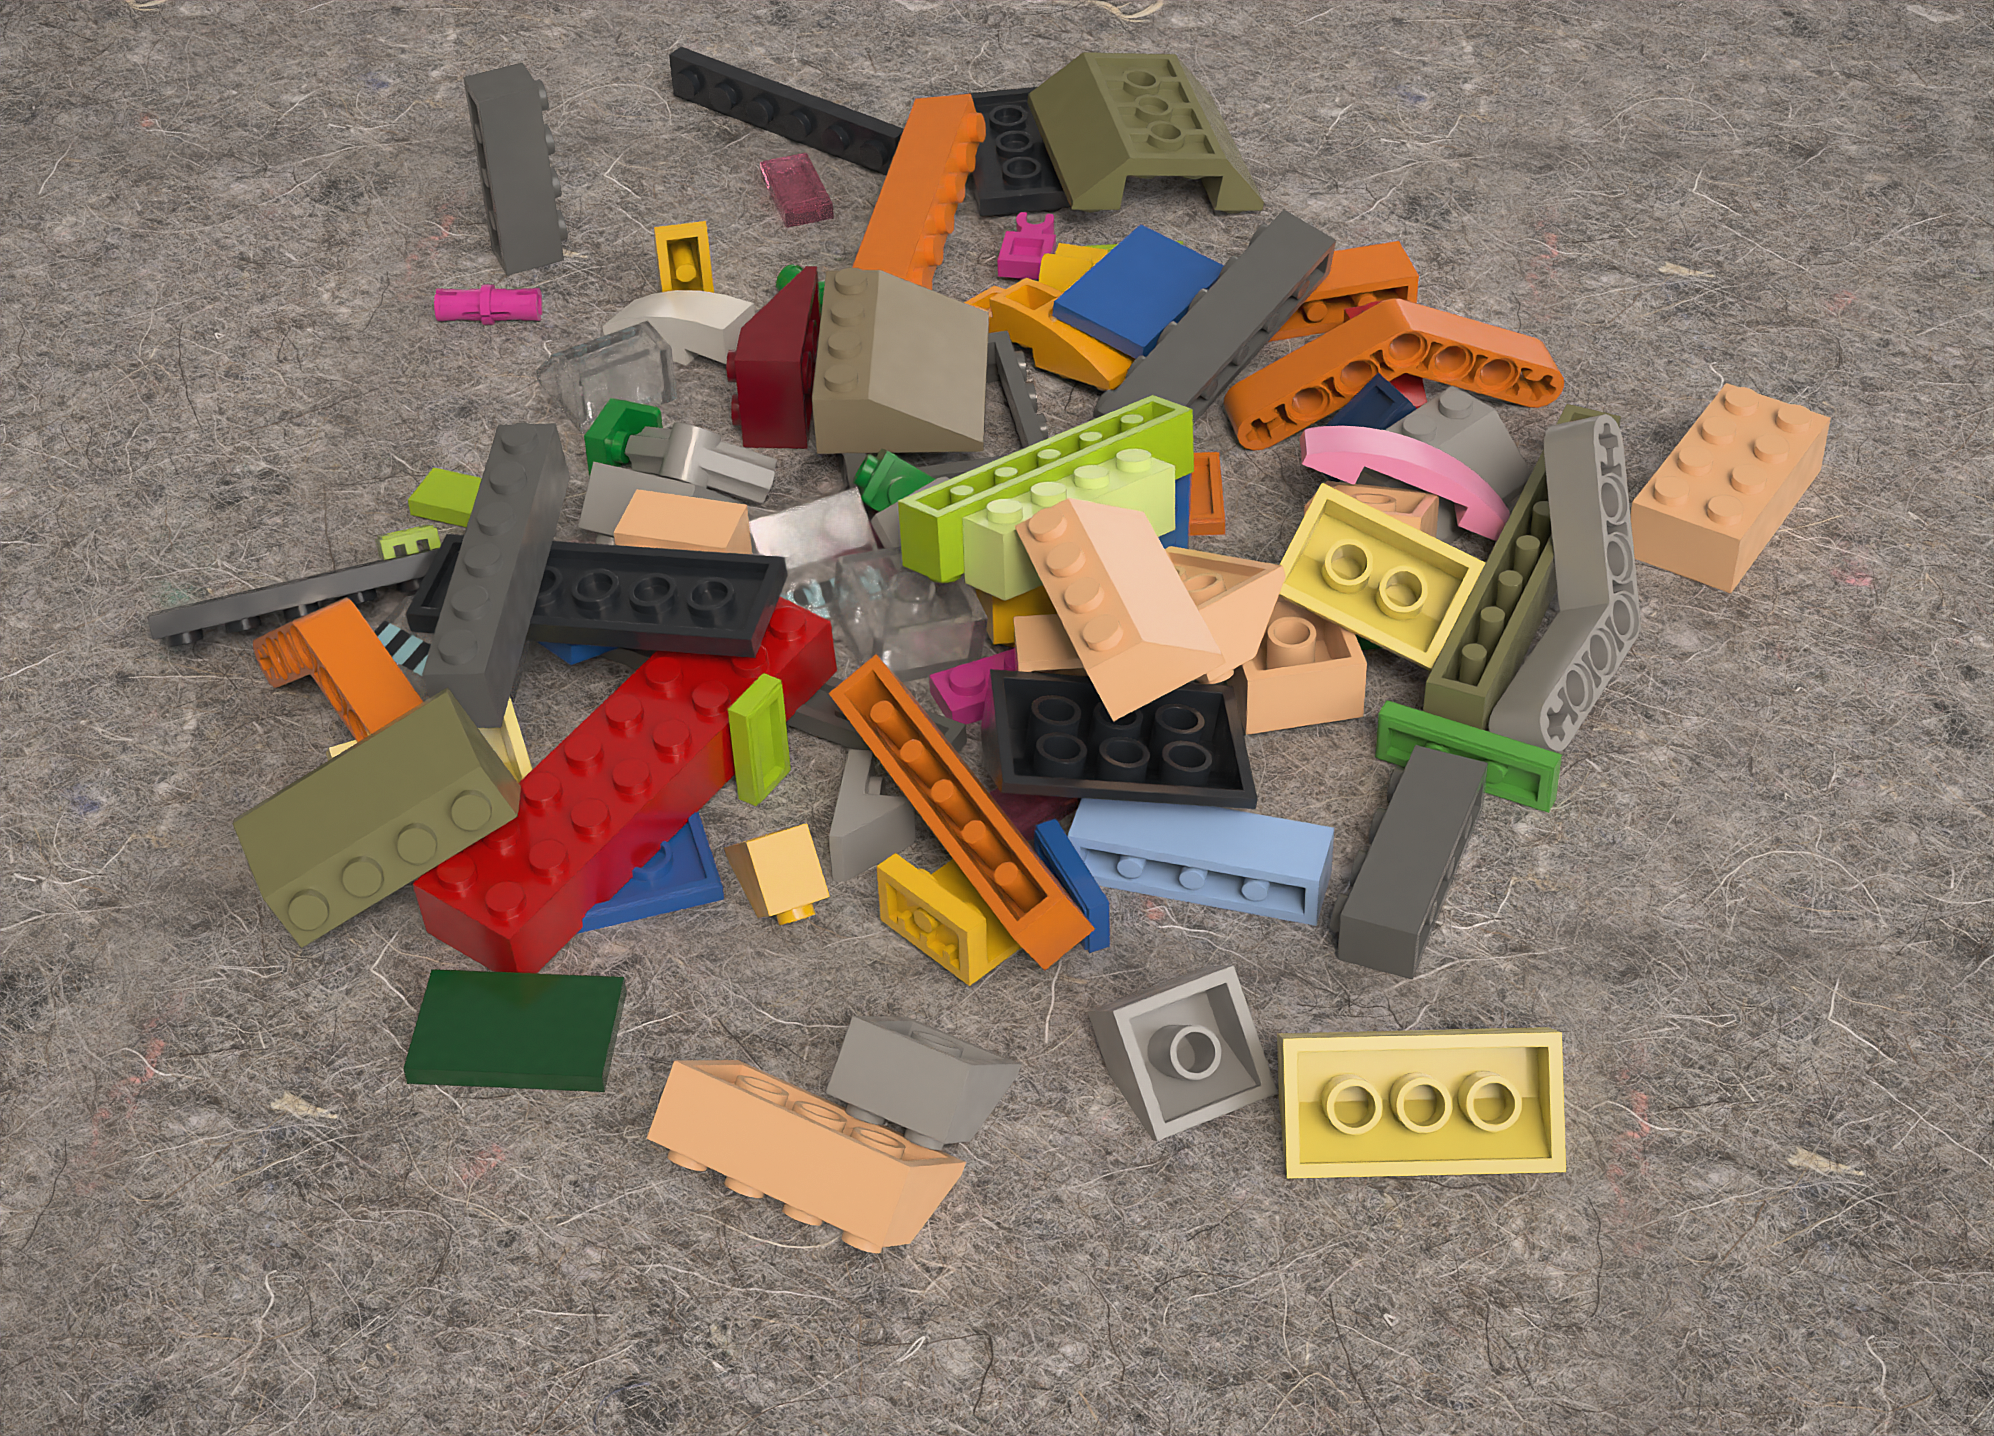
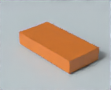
[1189,452,1225,536]

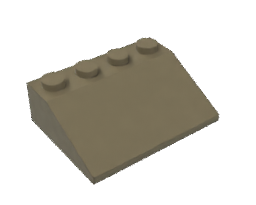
[812,268,989,454]

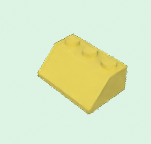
[1279,483,1485,671]

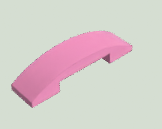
[1300,426,1510,541]

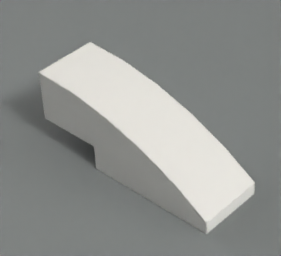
[602,290,755,365]

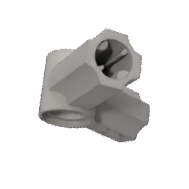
[625,422,777,505]

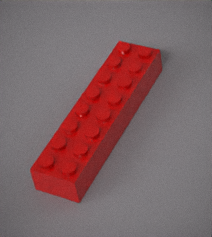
[413,596,837,973]

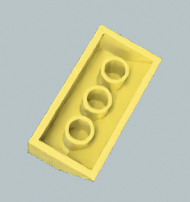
[1277,1027,1566,1178]

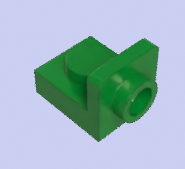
[584,398,663,479]
[852,448,936,512]

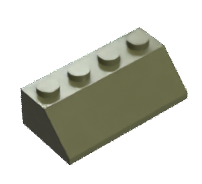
[232,687,521,948]

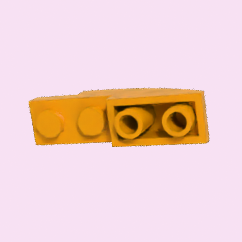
[964,277,1135,391]

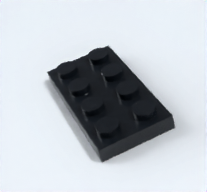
[956,87,1070,217]

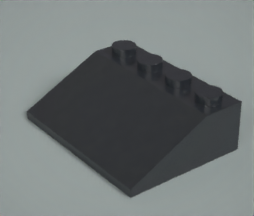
[981,669,1258,809]

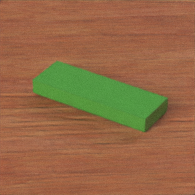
[1375,700,1562,813]

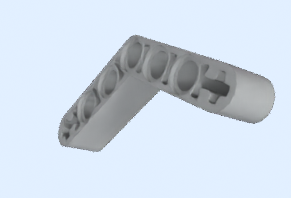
[1489,414,1641,752]

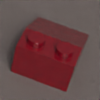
[726,266,821,449]

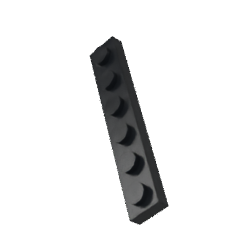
[669,47,904,176]

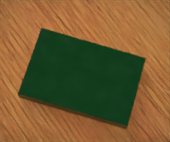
[403,969,627,1092]

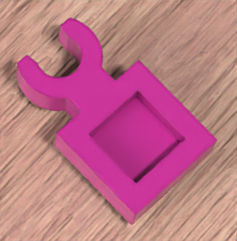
[997,212,1056,280]

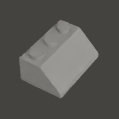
[1340,385,1531,544]

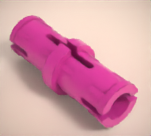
[434,284,542,325]

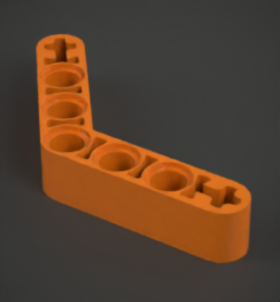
[1223,299,1564,450]
[253,598,423,743]

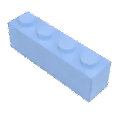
[1067,798,1334,926]

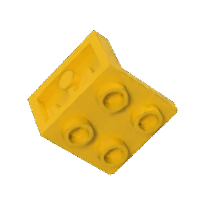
[876,853,1022,986]

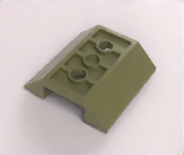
[1027,52,1264,213]

